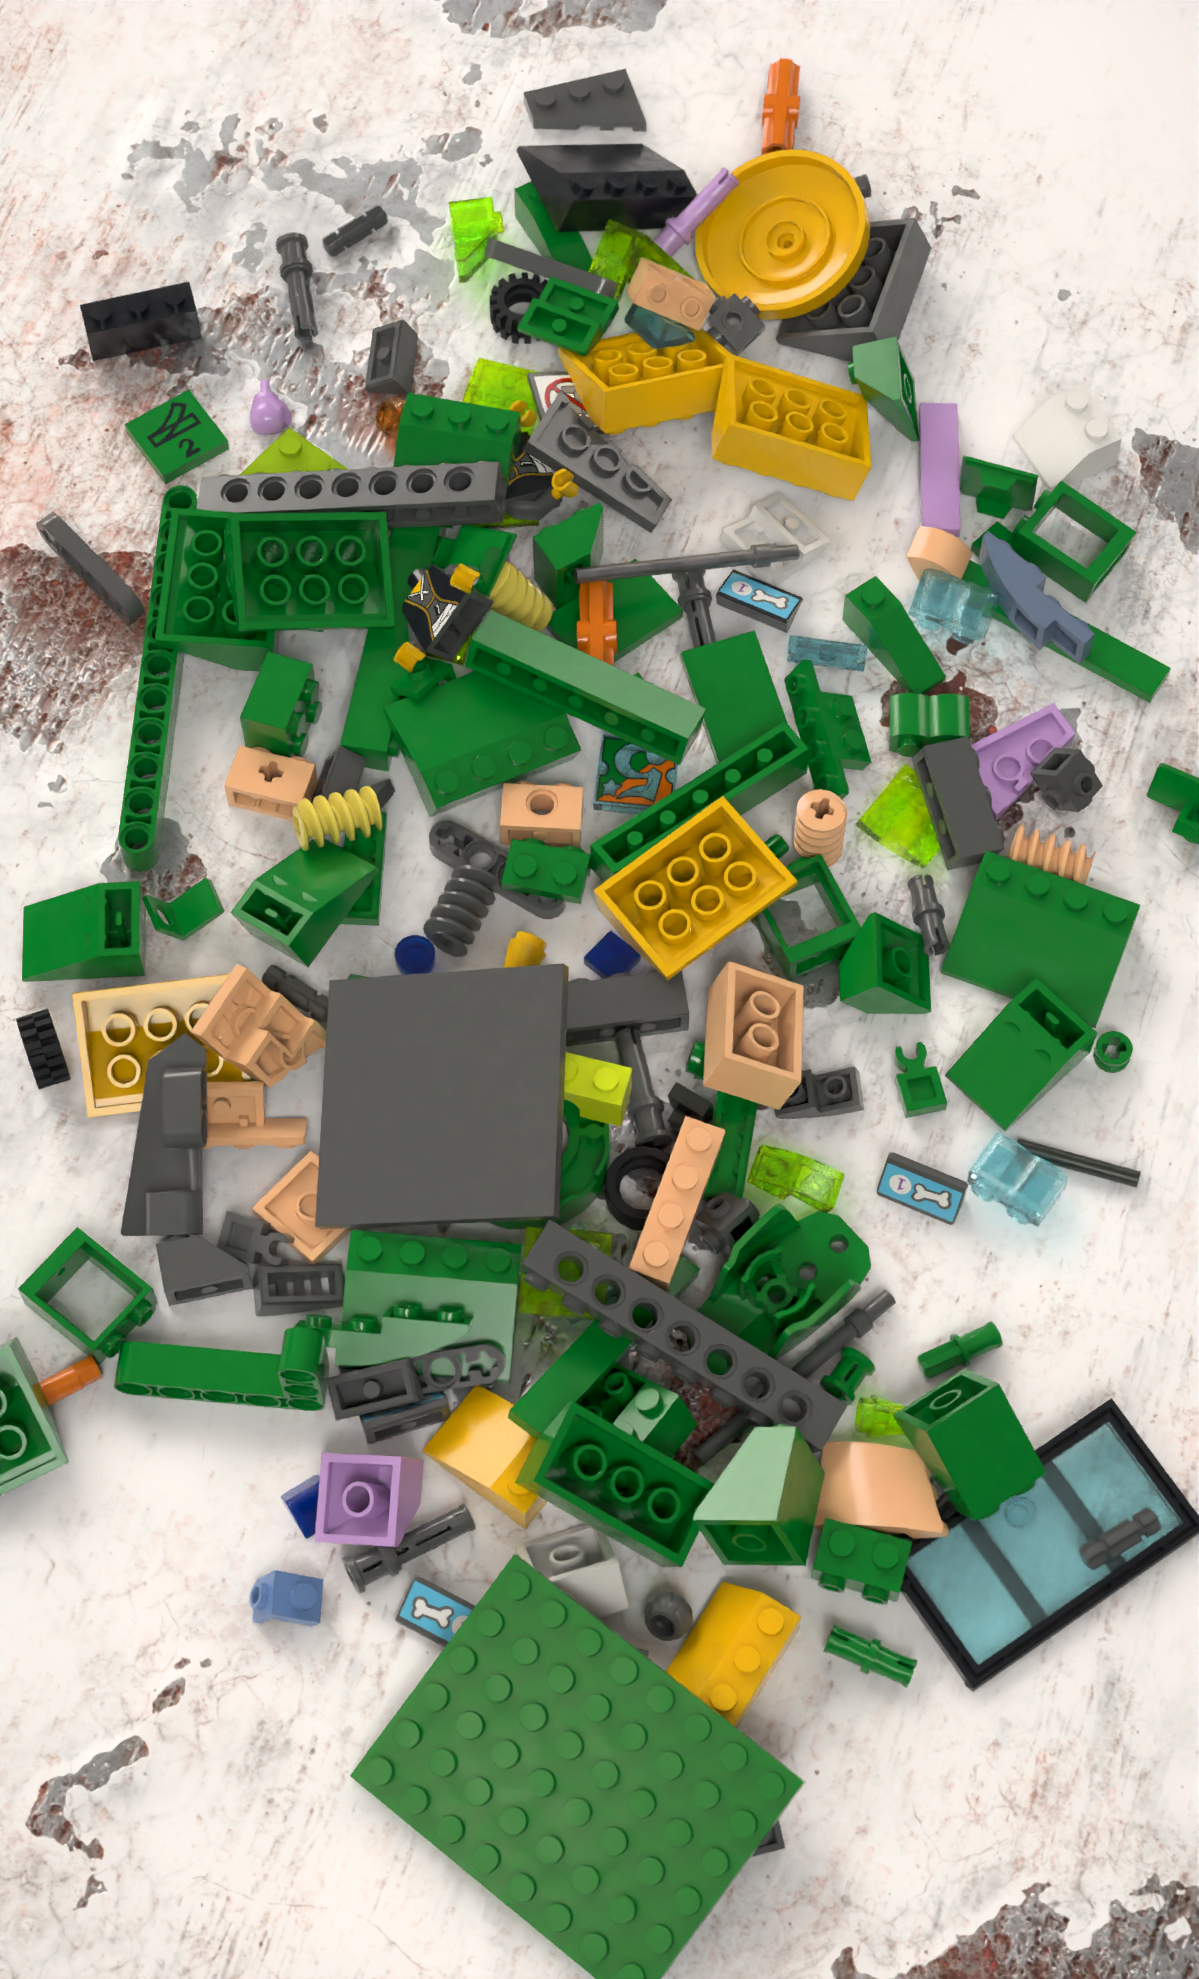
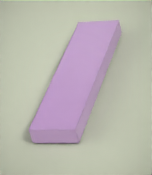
[919,403,961,537]

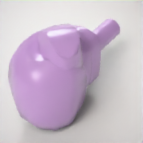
[250,379,292,435]

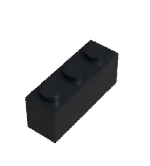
[80,282,202,361]

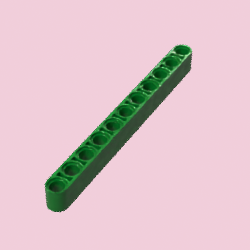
[118,485,198,872]

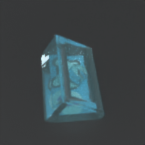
[624,303,695,349]
[787,635,868,672]

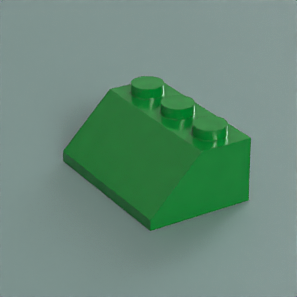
[393,392,521,494]

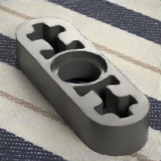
[410,1343,506,1394]

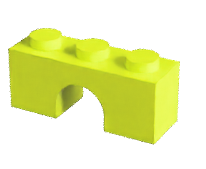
[564,1052,632,1127]

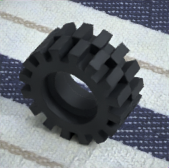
[489,272,548,344]
[16,1009,71,1090]

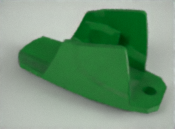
[686,1204,871,1380]

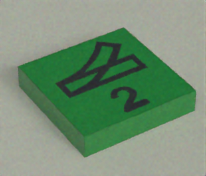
[125,389,229,484]

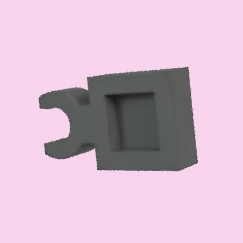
[217,1211,295,1265]

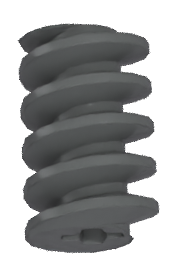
[423,865,502,957]

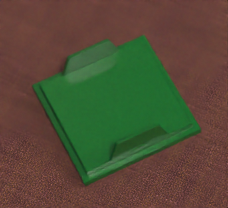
[960,455,1038,519]
[432,524,518,597]

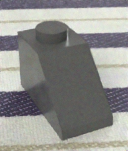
[156,1235,253,1306]

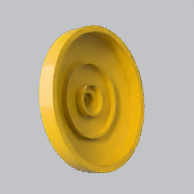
[695,149,870,320]

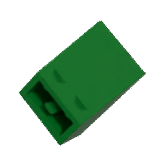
[230,839,379,967]
[22,881,146,982]
[945,978,1097,1131]
[579,1364,698,1458]

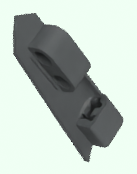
[121,1033,207,1236]

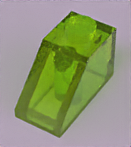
[448,197,504,283]

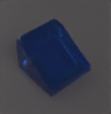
[280,1474,320,1539]

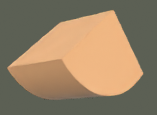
[906,526,972,584]

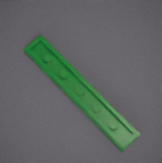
[948,560,1171,703]
[508,1255,700,1439]

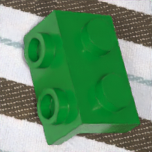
[501,838,591,904]
[811,1518,912,1605]

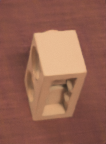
[626,257,716,331]

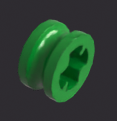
[1093,1031,1133,1073]

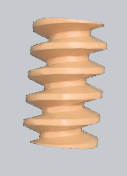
[793,789,848,867]
[1008,823,1096,885]

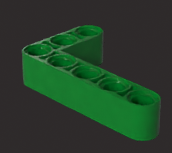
[114,1327,330,1411]

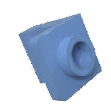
[250,1570,323,1627]

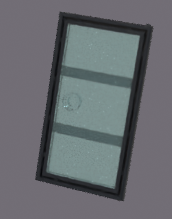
[900,1398,1199,1692]

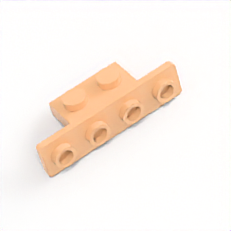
[202,1081,308,1149]

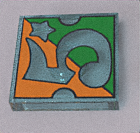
[593,735,679,814]

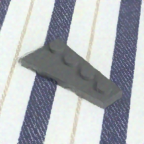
[523,391,672,533]

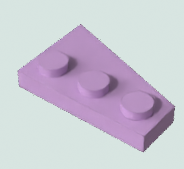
[971,703,1075,821]

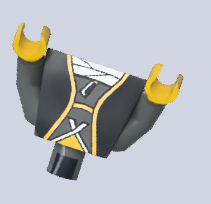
[503,400,579,521]
[394,563,494,673]

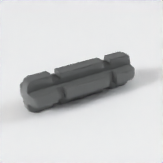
[322,205,388,257]
[262,965,328,1022]
[1078,1508,1161,1570]

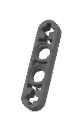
[483,237,619,299]
[36,512,145,624]
[429,821,566,919]

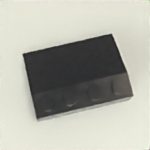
[516,144,697,232]

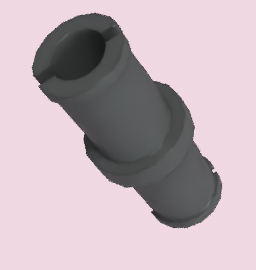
[908,874,950,956]

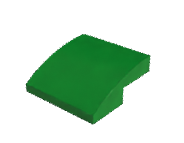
[517,276,619,357]

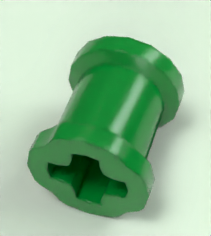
[820,1346,876,1405]

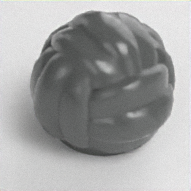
[644,1592,693,1641]

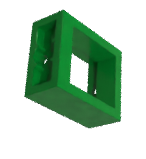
[1012,481,1137,603]
[754,854,861,981]
[18,1227,158,1365]

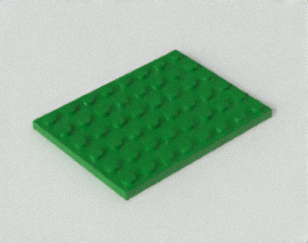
[350,1554,806,1979]

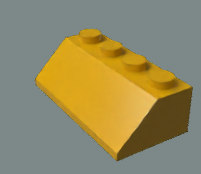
[666,1581,801,1728]

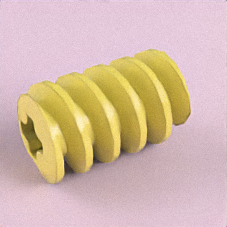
[489,561,553,632]
[292,786,382,851]

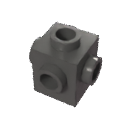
[707,293,765,356]
[1030,748,1103,812]
[695,1191,760,1258]

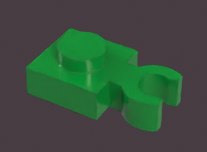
[894,1042,947,1118]

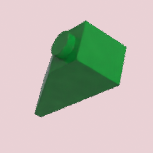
[514,181,600,276]
[842,576,946,695]

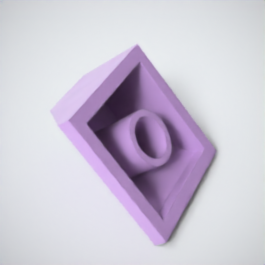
[315,1453,424,1547]

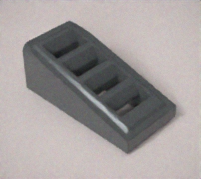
[253,1264,344,1316]

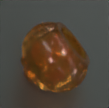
[376,397,405,438]

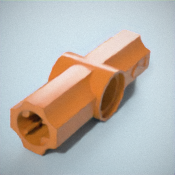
[761,58,800,155]
[577,581,617,667]

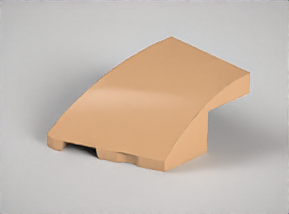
[191,964,326,1088]
[814,1441,949,1539]

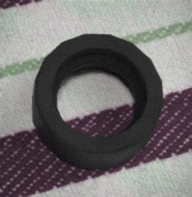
[605,1146,671,1231]

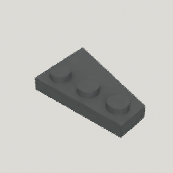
[523,69,646,132]

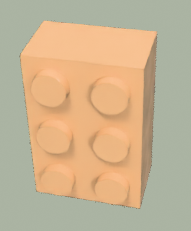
[703,961,804,1110]

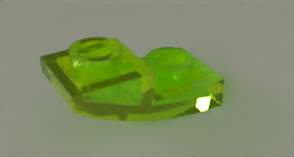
[747,1145,845,1213]

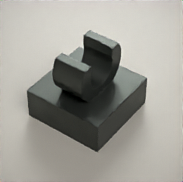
[667,1082,714,1133]

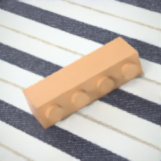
[629,1116,726,1293]

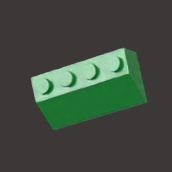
[515,1401,714,1567]

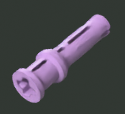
[643,167,740,268]

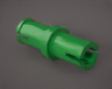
[823,1624,918,1688]

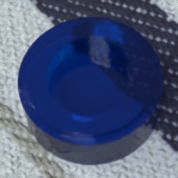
[395,935,436,975]

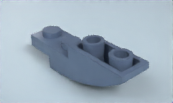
[979,531,1095,664]

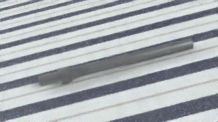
[573,544,799,584]

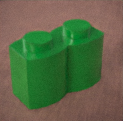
[889,693,970,757]

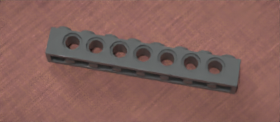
[197,461,507,528]
[518,1220,848,1454]

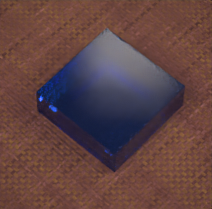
[584,930,641,979]

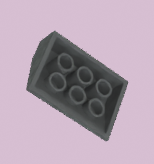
[776,218,932,362]

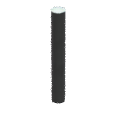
[1014,1138,1141,1188]

